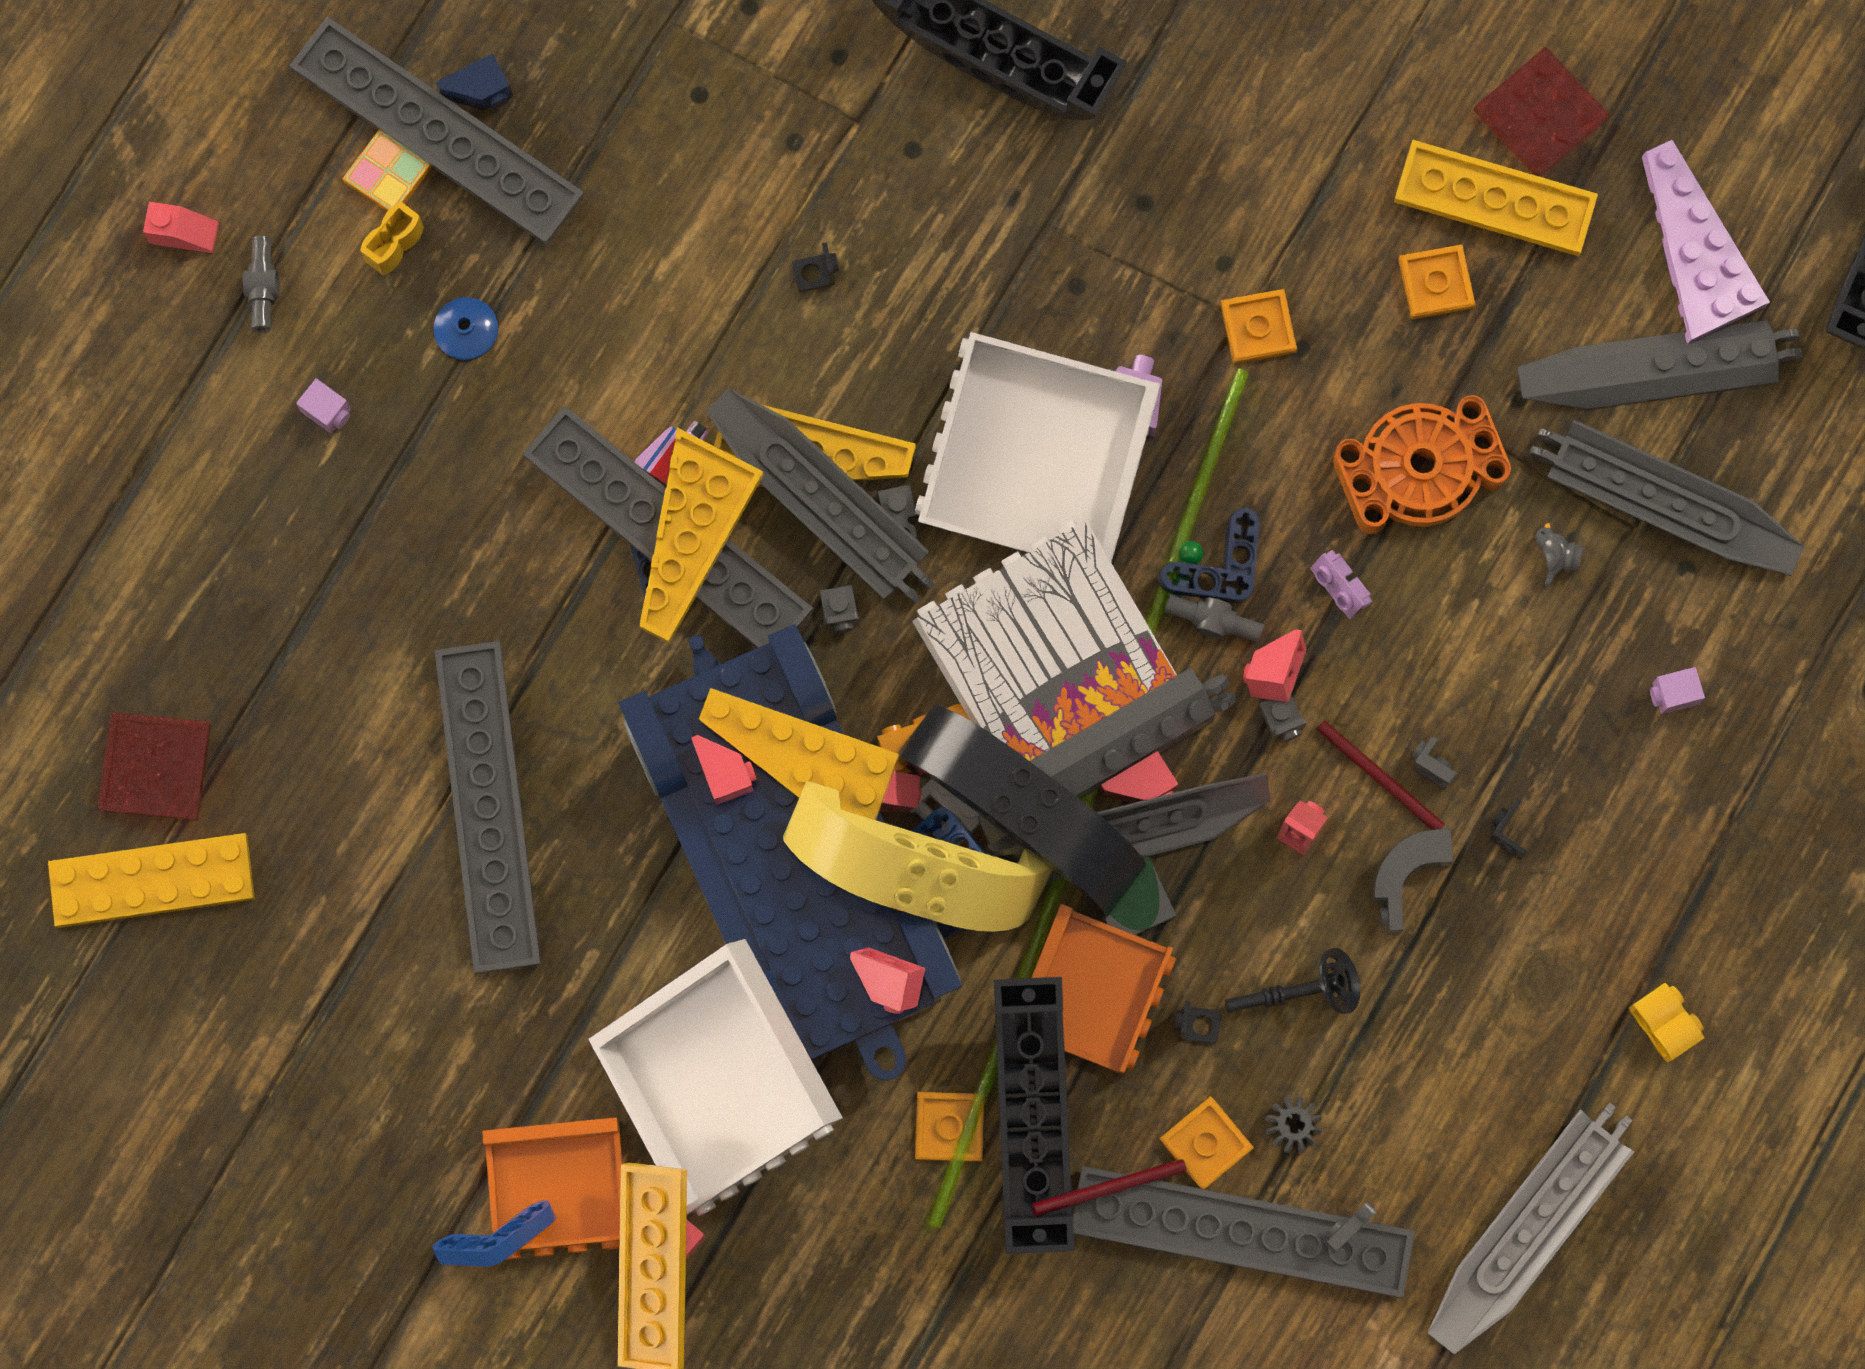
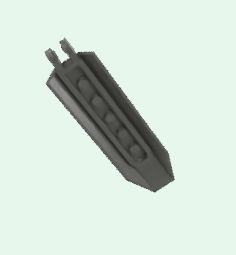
[1517,320,1803,410]
[706,388,935,605]
[1529,420,1804,576]
[977,668,1236,845]
[987,773,1271,882]

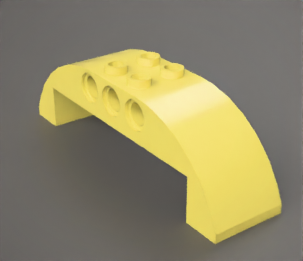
[783,781,1052,932]

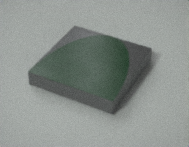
[1102,856,1177,943]

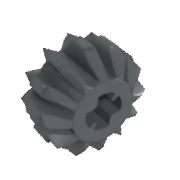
[1265,1097,1322,1154]

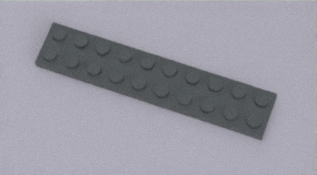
[289,17,585,246]
[522,406,814,648]
[435,641,541,975]
[1073,1166,1415,1298]

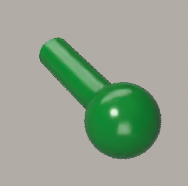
[1168,541,1204,597]

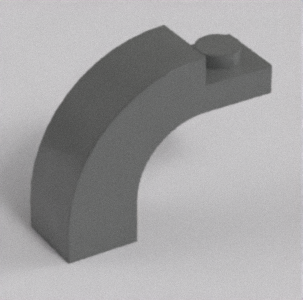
[1372,829,1453,935]

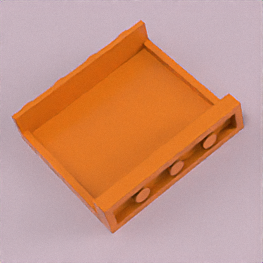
[1032,904,1176,1075]
[482,1117,623,1260]

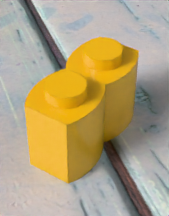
[360,202,424,276]
[1629,983,1704,1063]

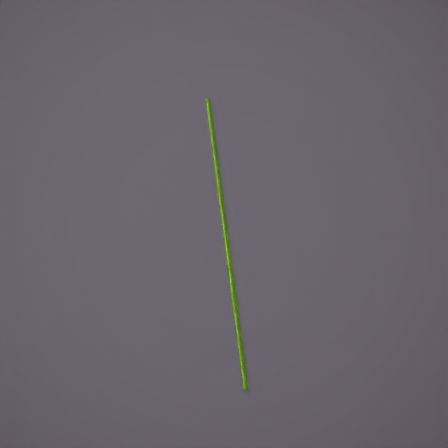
[928,369,1249,1229]

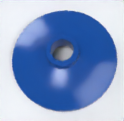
[434,297,498,360]

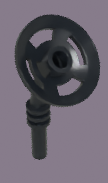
[1225,948,1360,1014]

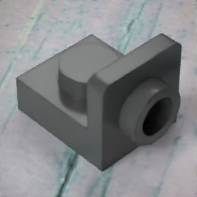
[820,585,859,634]
[1258,695,1307,742]
[1411,735,1456,790]

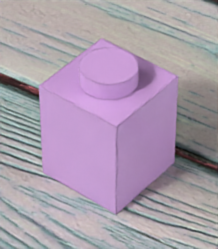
[296,378,351,434]
[1650,667,1705,714]

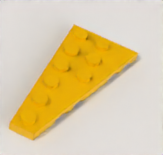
[714,405,916,487]
[640,427,764,644]
[699,688,900,820]

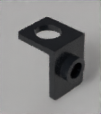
[792,242,839,292]
[1489,798,1527,860]
[1174,1001,1221,1044]

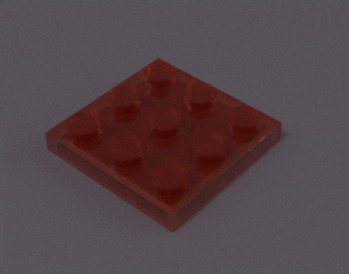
[1474,47,1610,177]
[98,712,211,821]

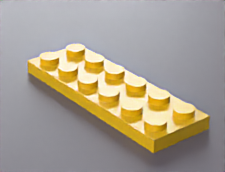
[1394,140,1598,257]
[48,833,255,928]
[618,1163,687,1369]

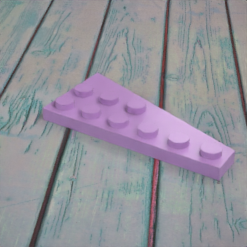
[1642,140,1770,344]

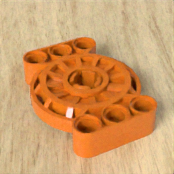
[1333,395,1511,534]

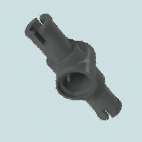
[243,236,280,333]
[1164,594,1264,642]

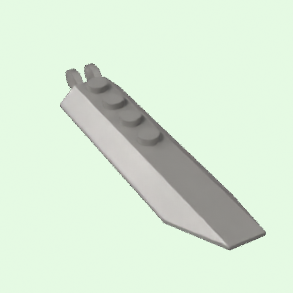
[1427,1102,1634,1354]

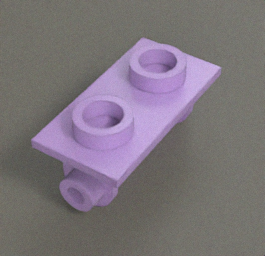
[1310,550,1373,619]

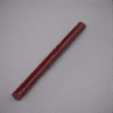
[1316,720,1445,830]
[1031,1159,1186,1217]

